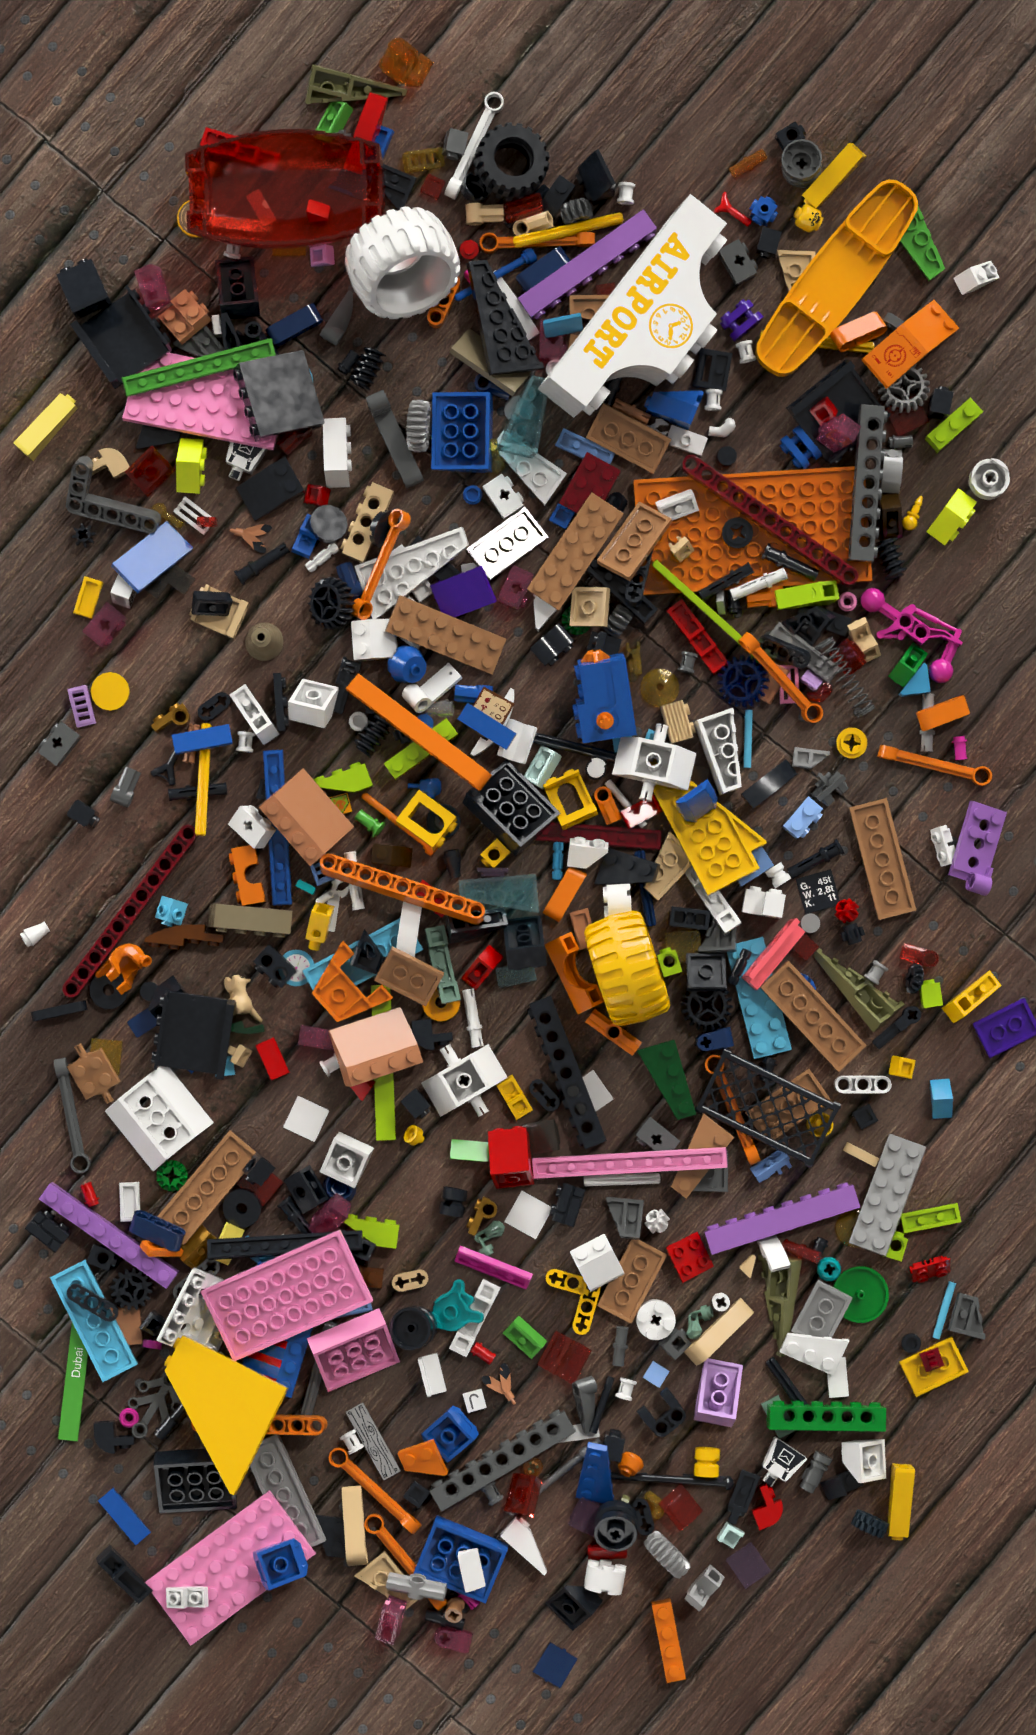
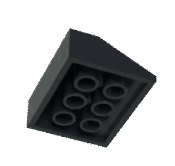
[462,760,561,856]
[154,1448,237,1513]

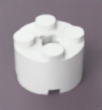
[969,458,1010,500]
[603,883,632,917]
[636,1299,676,1340]
[584,1559,627,1595]

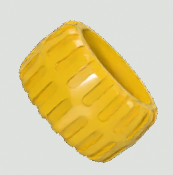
[584,911,670,1026]

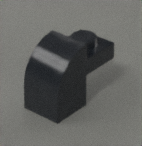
[587,631,622,655]
[412,1019,453,1050]
[93,1420,136,1454]

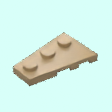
[777,250,815,292]
[643,832,691,901]
[354,1551,417,1610]

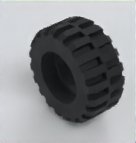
[473,122,550,201]

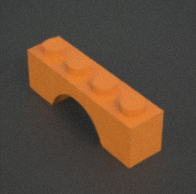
[545,932,604,1014]
[651,1598,686,1683]

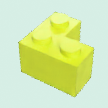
[176,438,207,494]
[926,488,977,545]

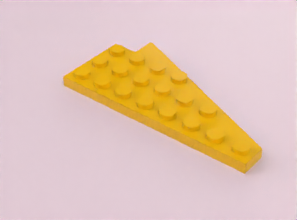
[650,759,767,896]

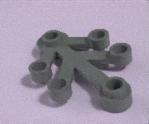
[128,1372,181,1438]

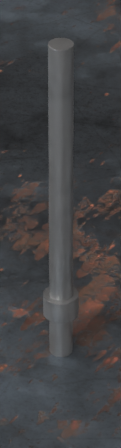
[507,1438,603,1517]

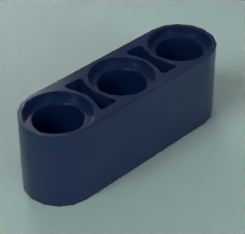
[515,246,571,292]
[265,303,323,347]
[129,1210,186,1251]

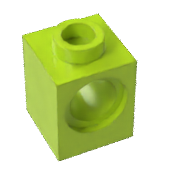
[656,947,682,977]
[919,979,943,1008]
[886,1231,908,1262]

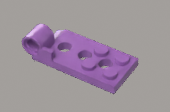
[948,801,1007,896]

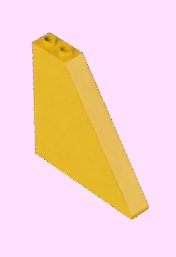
[164,1335,289,1495]

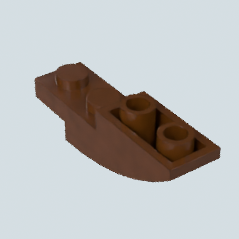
[144,924,225,950]

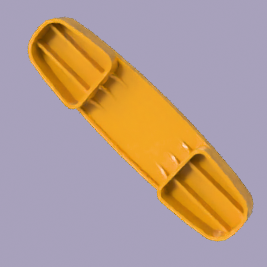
[755,180,918,377]

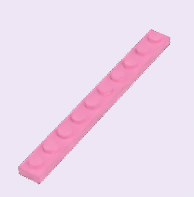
[532,1147,728,1179]

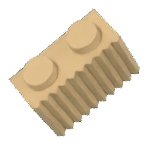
[660,700,696,744]

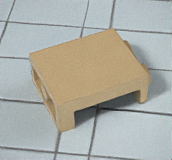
[189,584,250,640]

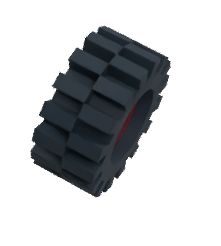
[851,1509,889,1538]

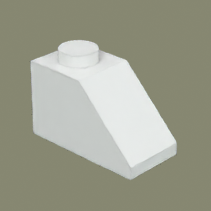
[533,595,557,632]

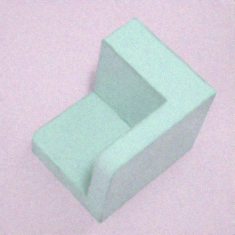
[717,1521,744,1549]

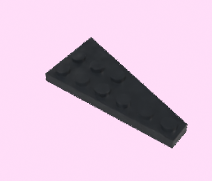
[466,260,545,376]

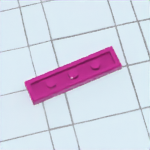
[454,1245,533,1290]

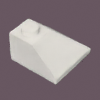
[841,1439,886,1483]

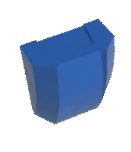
[675,779,718,823]
[421,1406,479,1463]
[253,1538,308,1590]

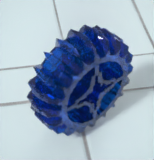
[717,655,770,708]

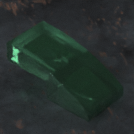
[231,1021,266,1034]

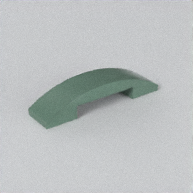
[425,925,461,1004]

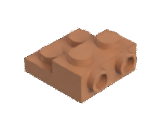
[158,289,211,345]

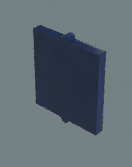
[533,1642,578,1688]

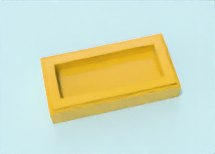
[73,576,104,619]

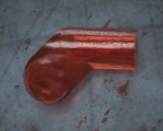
[806,682,833,702]

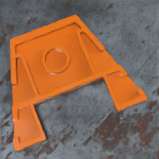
[312,941,393,1022]

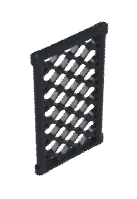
[695,1048,841,1168]

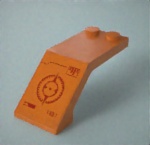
[862,300,959,389]

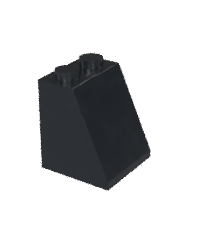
[56,259,112,320]

